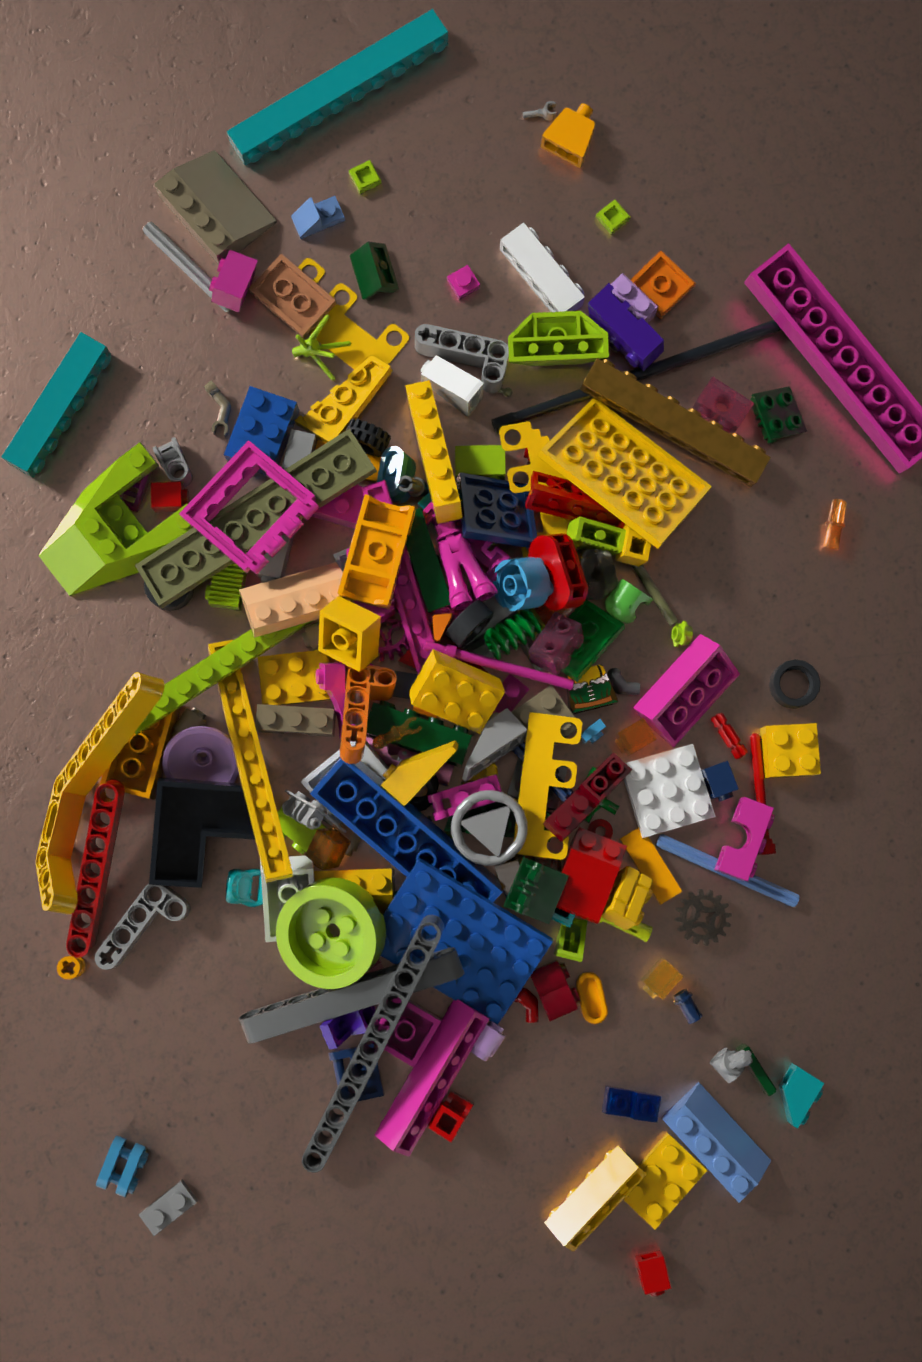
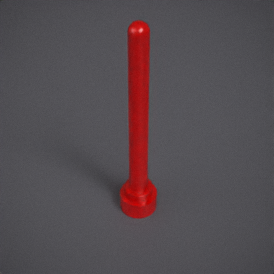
[750,733,776,855]

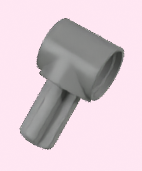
[710,1047,753,1083]

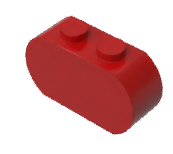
[528,533,588,611]

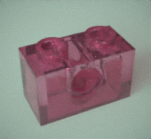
[693,376,754,433]

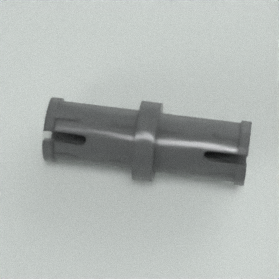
[398,476,430,497]

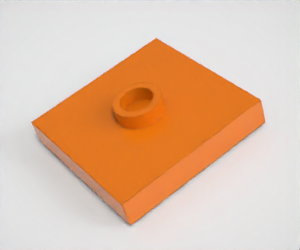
[631,251,696,320]

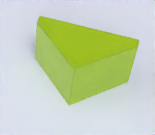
[554,918,588,962]

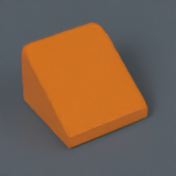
[432,613,453,643]

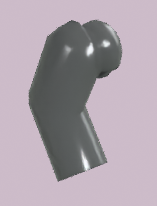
[607,668,640,695]

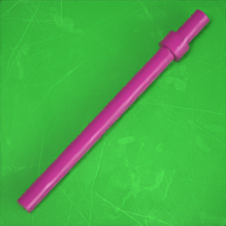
[423,640,574,690]

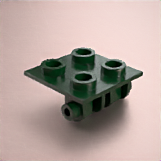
[750,386,807,444]
[504,857,569,924]

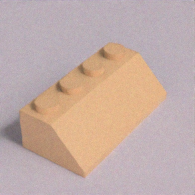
[239,562,353,638]

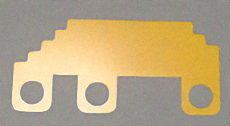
[298,258,409,370]
[499,421,573,558]

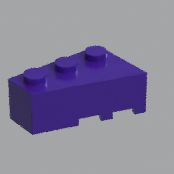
[588,283,664,371]

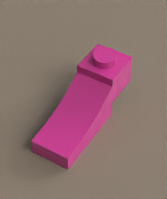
[315,663,355,739]

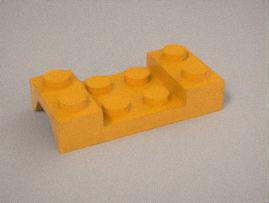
[338,494,416,609]

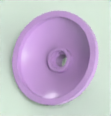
[162,726,239,783]

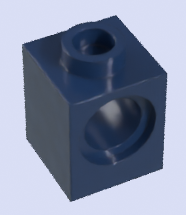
[701,760,739,802]

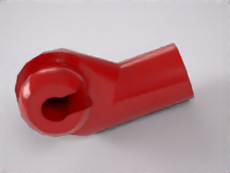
[514,988,539,1023]

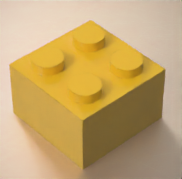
[318,596,381,672]
[760,723,821,779]

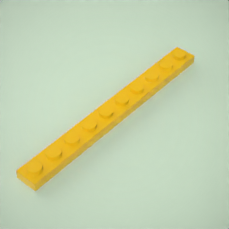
[208,640,293,883]

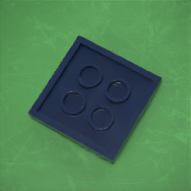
[456,472,537,548]

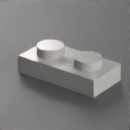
[139,1179,198,1236]

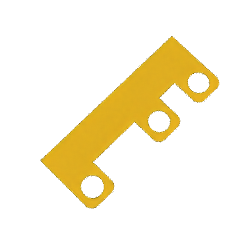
[513,712,582,860]

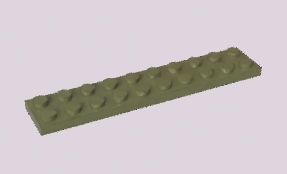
[135,429,377,608]

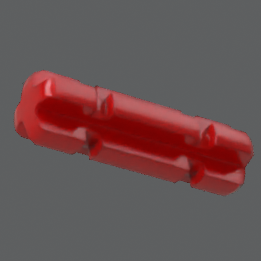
[711,712,748,759]

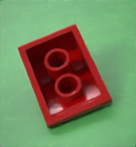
[556,827,627,924]

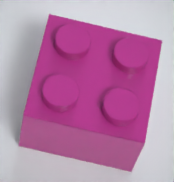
[371,998,441,1068]

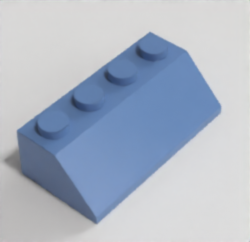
[662,1082,771,1203]

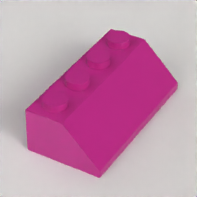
[633,634,740,747]

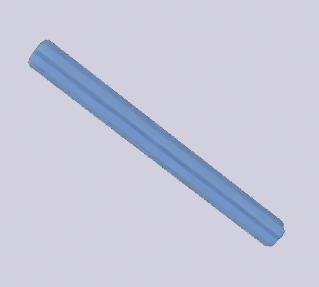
[656,834,800,907]

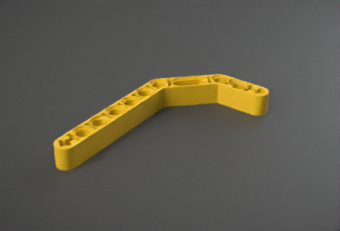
[36,672,164,914]

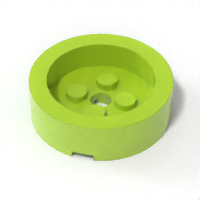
[276,878,386,989]

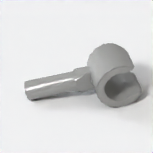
[523,101,557,121]

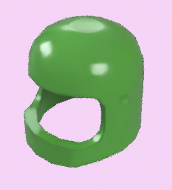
[605,579,653,624]

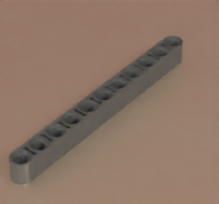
[302,915,444,1173]

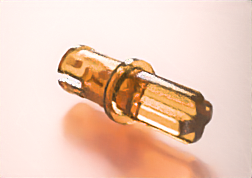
[823,499,847,550]

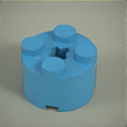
[493,557,553,611]

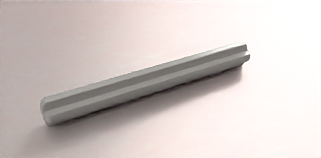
[143,222,231,312]

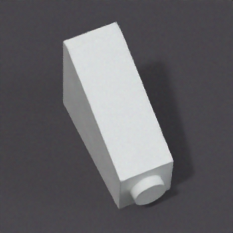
[420,355,484,417]

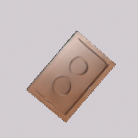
[249,254,337,339]

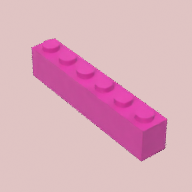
[374,999,490,1157]

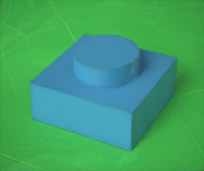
[581,719,606,744]

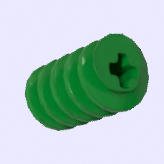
[484,609,542,660]

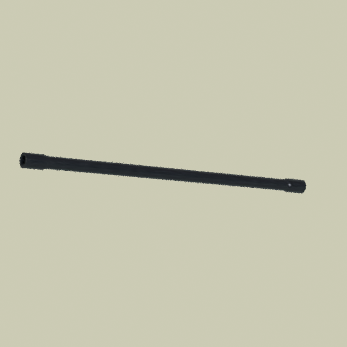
[491,320,782,433]

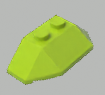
[508,311,609,366]

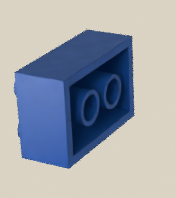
[224,386,300,476]

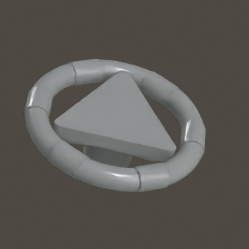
[451,790,528,866]

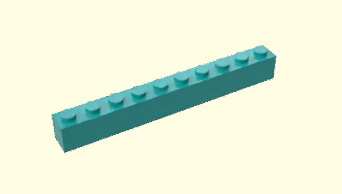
[227,9,448,165]

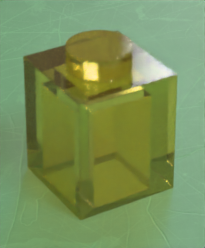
[641,958,683,1000]

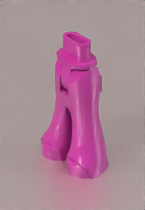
[435,521,498,610]

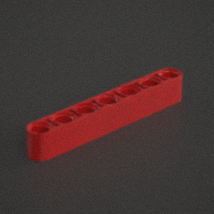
[66,780,125,958]

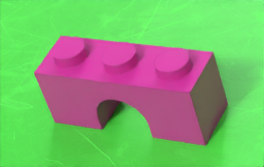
[714,797,775,881]

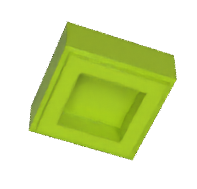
[349,160,382,194]
[596,199,631,235]

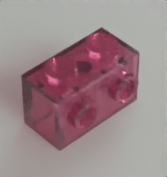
[528,612,584,676]

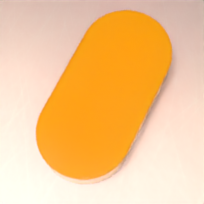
[575,972,608,1024]

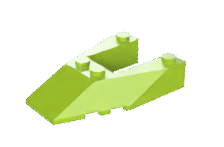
[38,442,193,596]

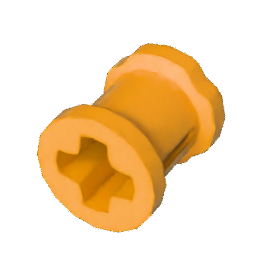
[57,955,86,980]

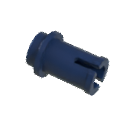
[673,989,703,1024]

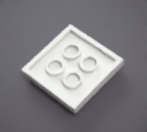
[624,744,716,838]

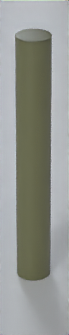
[631,564,678,626]

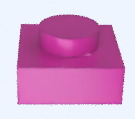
[447,265,480,300]

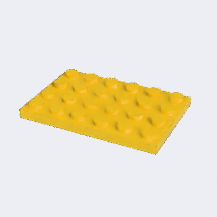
[538,398,712,549]

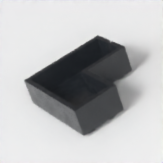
[149,777,255,888]

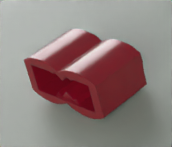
[531,960,581,1021]

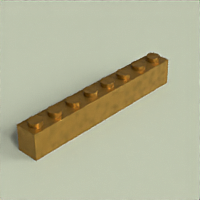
[580,358,771,487]

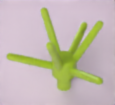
[292,314,351,381]

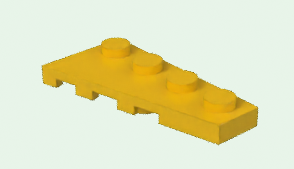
[294,355,393,443]

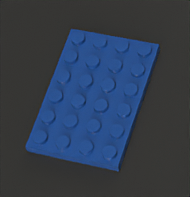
[381,858,553,1025]

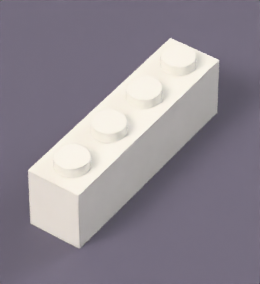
[500,222,585,312]

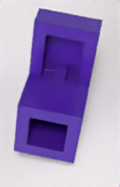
[320,1005,380,1050]

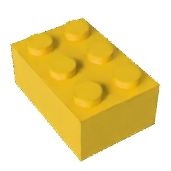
[409,649,505,734]

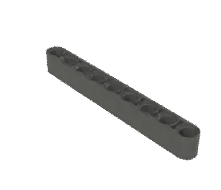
[239,947,464,1043]

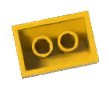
[314,868,395,914]

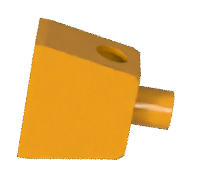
[541,103,596,168]

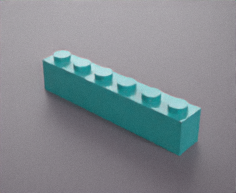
[1,332,111,478]

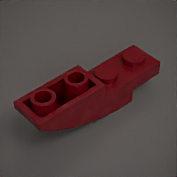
[543,752,632,842]

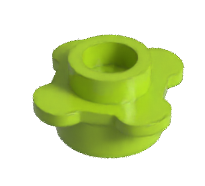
[671,621,693,647]

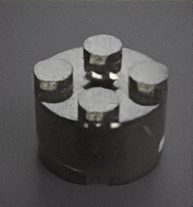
[576,549,618,600]

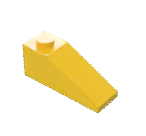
[381,741,459,806]

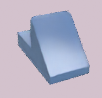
[291,196,345,239]

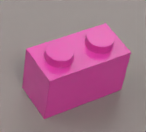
[209,250,258,312]

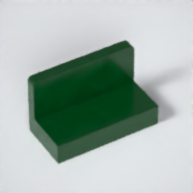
[350,242,399,300]

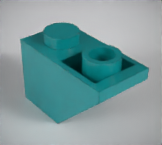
[779,1063,824,1129]

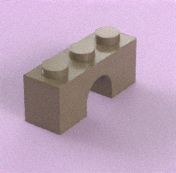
[255,704,336,737]

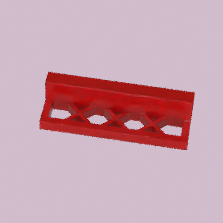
[525,471,625,529]

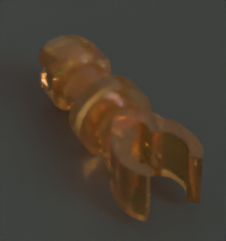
[372,716,422,749]

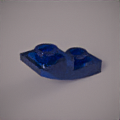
[602,1086,661,1123]

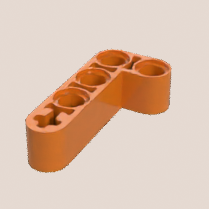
[340,665,397,764]

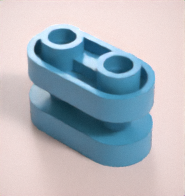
[377,446,416,504]
[96,1135,149,1198]

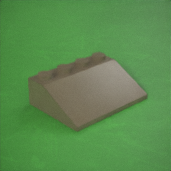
[154,150,277,265]

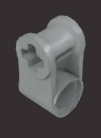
[153,437,193,487]

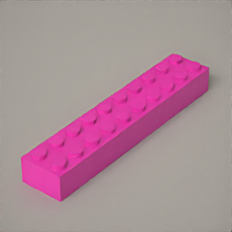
[744,243,922,474]

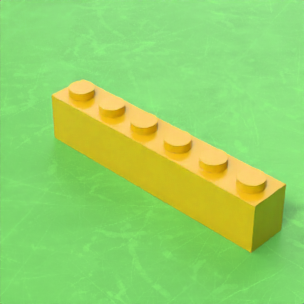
[405,380,462,524]

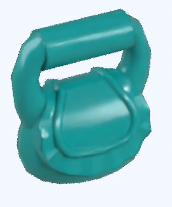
[225,869,263,907]

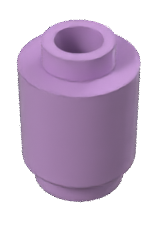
[471,1022,506,1062]

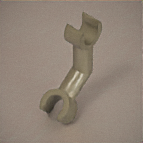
[204,380,231,437]

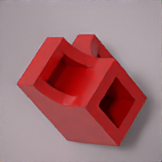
[428,1091,474,1142]

